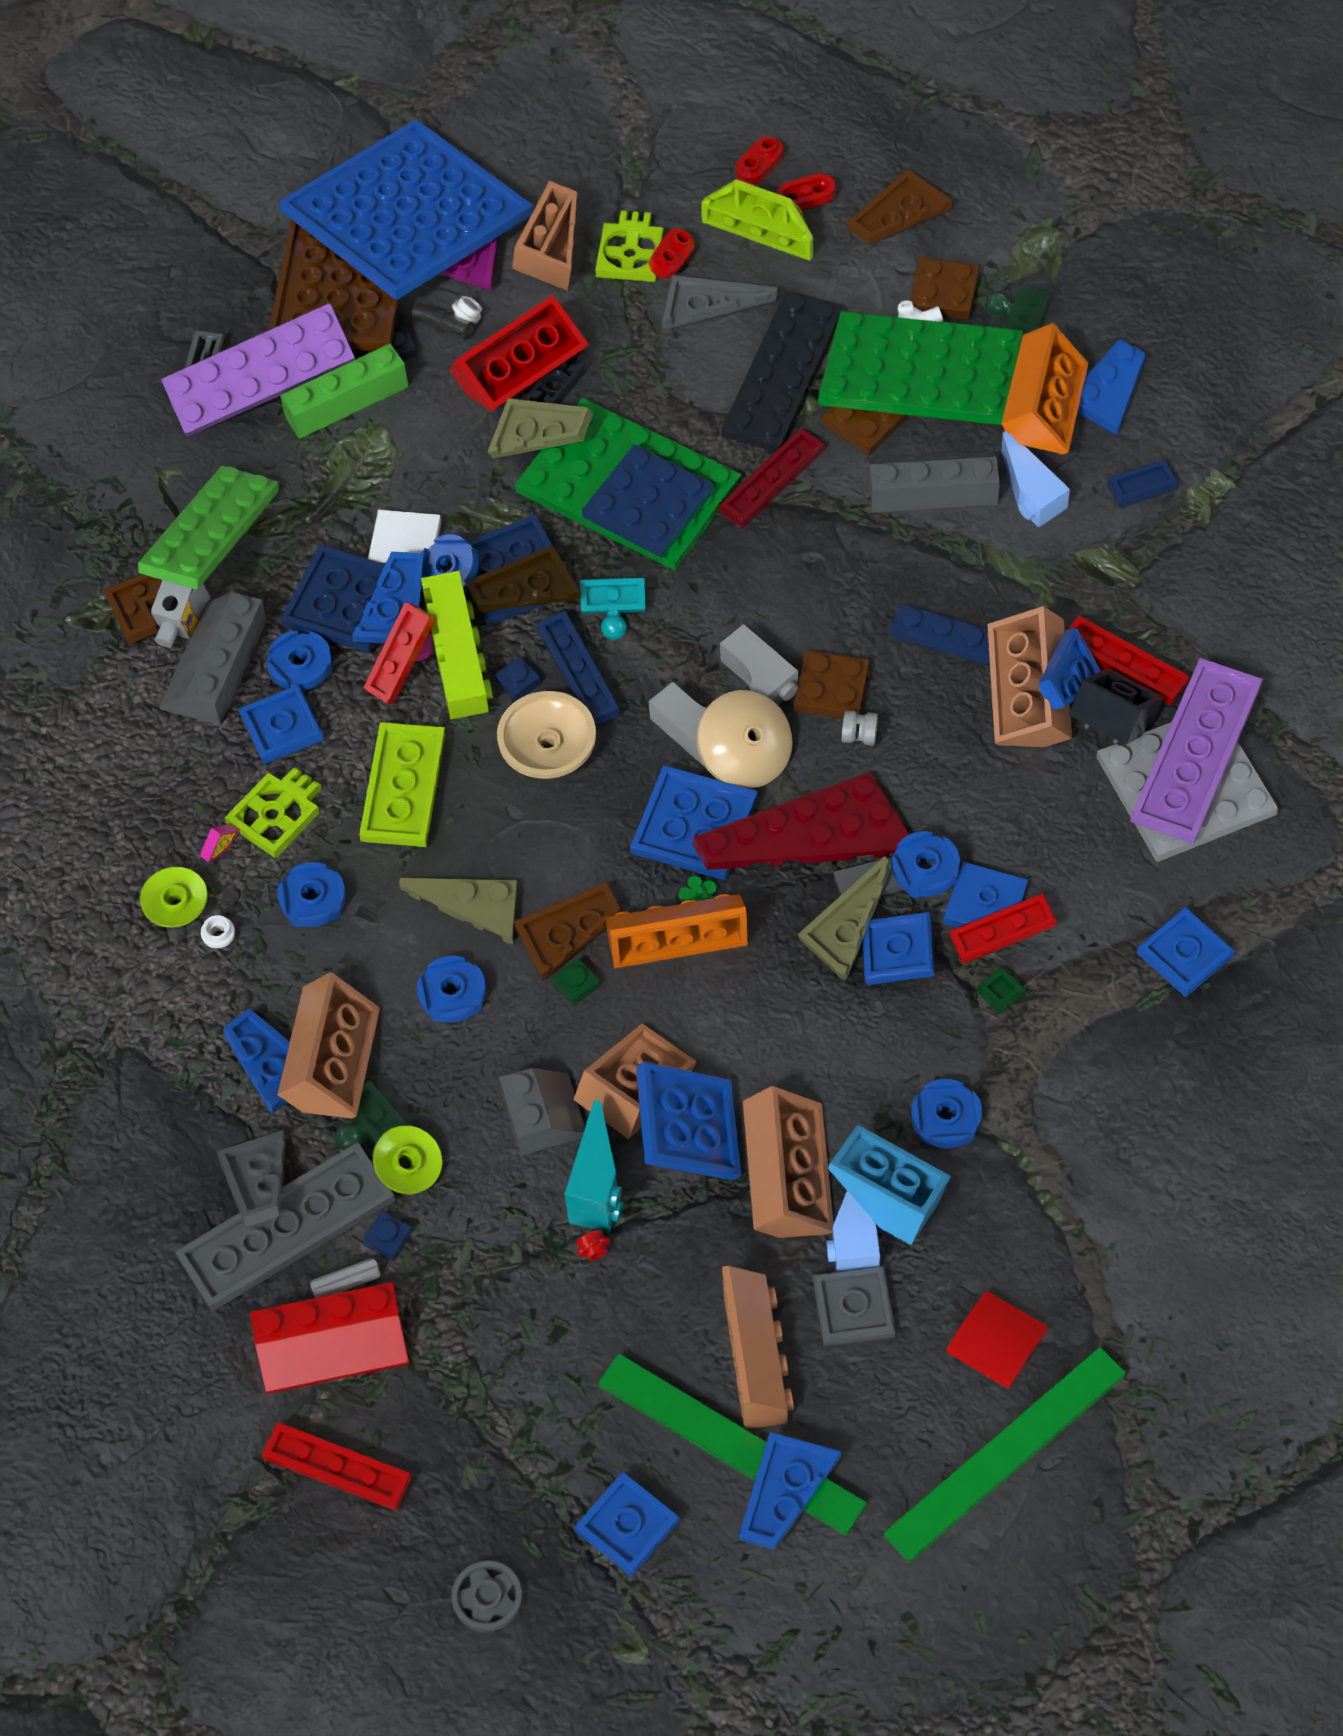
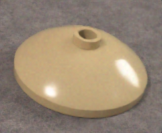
[696,690,792,789]
[497,691,596,779]

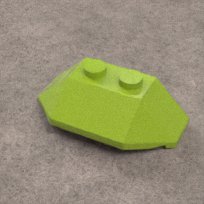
[701,179,813,261]

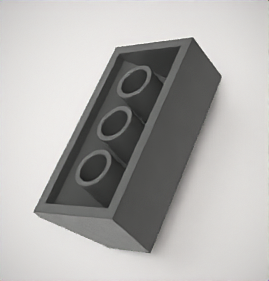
[867,450,1000,513]
[160,592,267,725]

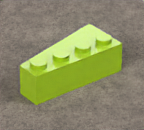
[421,571,493,720]

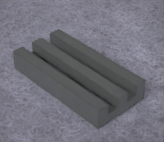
[184,330,227,369]

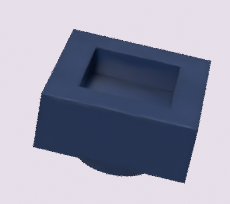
[494,657,541,701]
[363,1212,412,1261]

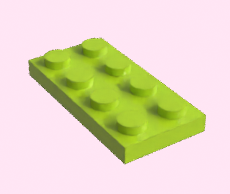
[359,722,446,847]

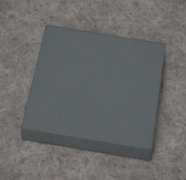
[813,1266,895,1347]

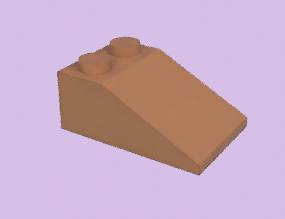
[573,1024,697,1139]

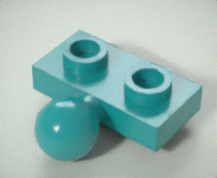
[580,578,646,640]

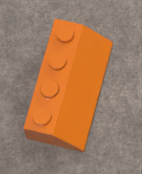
[1001,323,1088,454]
[606,894,748,969]

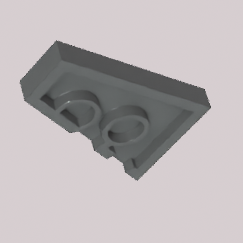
[217,1130,286,1227]

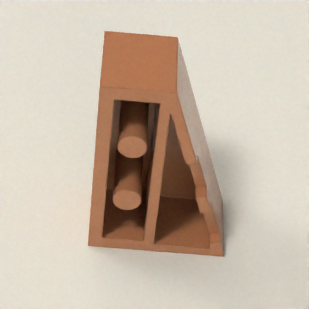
[512,181,577,291]

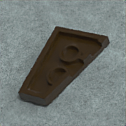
[465,545,581,613]

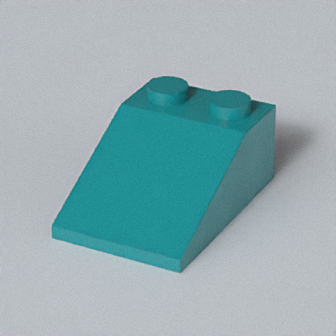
[565,1100,623,1233]

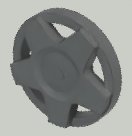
[452,1561,522,1632]

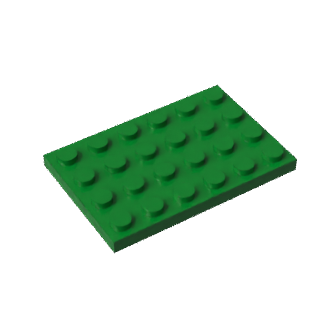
[818,311,1023,425]
[515,398,741,570]

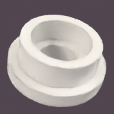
[452,296,482,324]
[201,915,235,948]

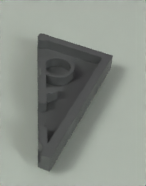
[662,275,777,329]

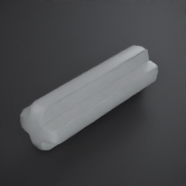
[310,1258,380,1298]

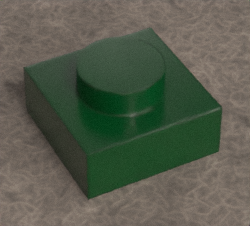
[552,958,600,1006]

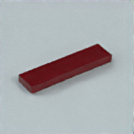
[719,428,825,528]

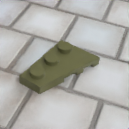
[487,398,593,459]

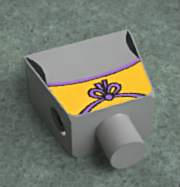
[151,580,211,648]

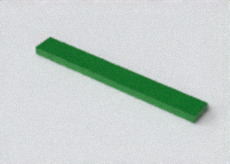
[884,1347,1126,1564]
[599,1353,867,1537]

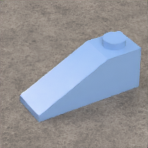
[1001,431,1070,527]
[826,1191,880,1272]

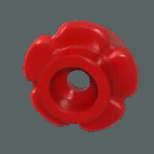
[576,1230,610,1261]

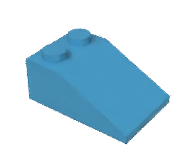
[828,1124,951,1245]

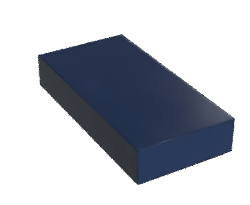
[1107,459,1179,508]

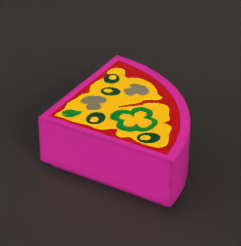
[200,824,239,862]

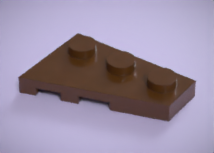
[847,169,953,245]

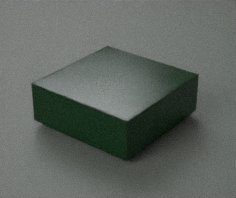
[976,967,1026,1015]

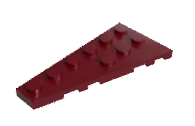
[692,772,909,870]

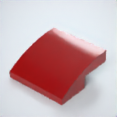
[946,1291,1048,1389]

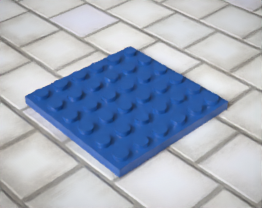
[279,119,533,300]

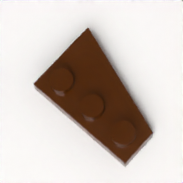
[514,882,621,981]

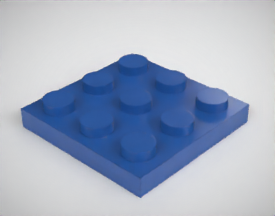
[630,765,758,881]
[636,1062,741,1181]

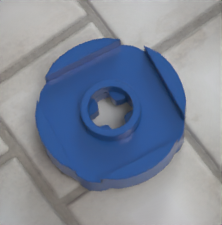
[421,534,479,595]
[267,630,333,693]
[892,831,960,898]
[277,862,346,927]
[417,956,486,1023]
[911,1079,982,1148]

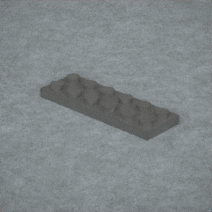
[175,1142,395,1312]

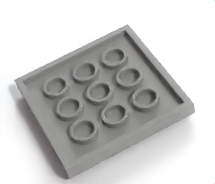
[1096,722,1278,862]

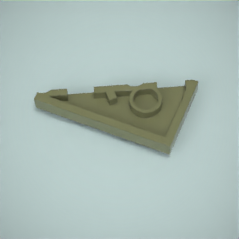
[798,856,892,981]
[399,878,518,944]

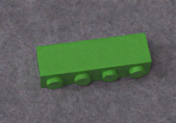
[280,344,408,439]

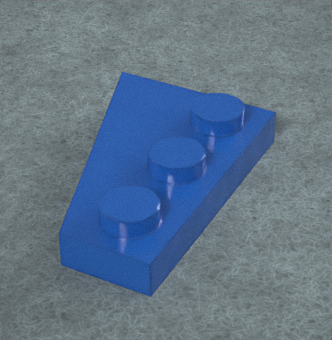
[1078,339,1146,435]
[352,551,424,643]
[1038,628,1101,710]
[224,1008,290,1115]
[739,1432,841,1550]

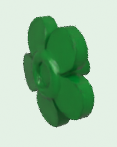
[679,876,717,902]

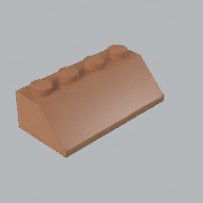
[987,606,1072,747]
[277,972,380,1118]
[743,1086,834,1238]
[722,1266,794,1429]

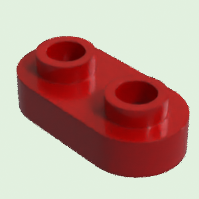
[736,137,783,186]
[777,173,835,211]
[648,228,695,279]

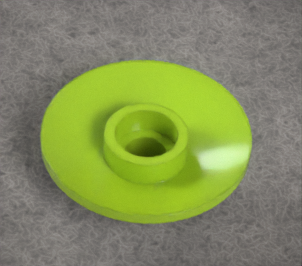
[140,867,208,928]
[373,1126,442,1195]

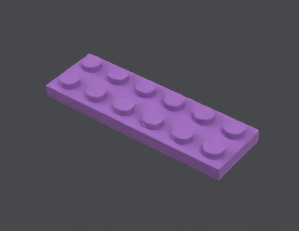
[161,303,356,437]
[1130,658,1263,844]

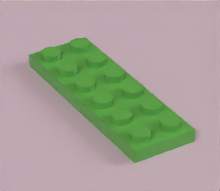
[138,466,279,590]

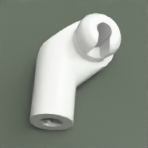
[897,301,943,322]

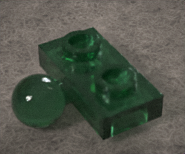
[985,284,1051,335]
[335,1081,408,1151]

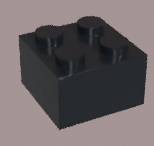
[1069,668,1164,745]

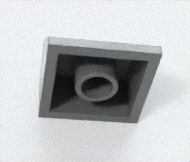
[499,1068,585,1156]

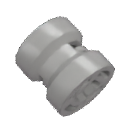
[842,710,878,746]

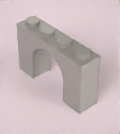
[649,624,798,766]

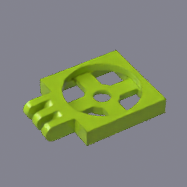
[595,210,664,282]
[225,767,322,858]

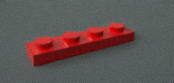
[1067,615,1190,706]
[262,1422,412,1511]

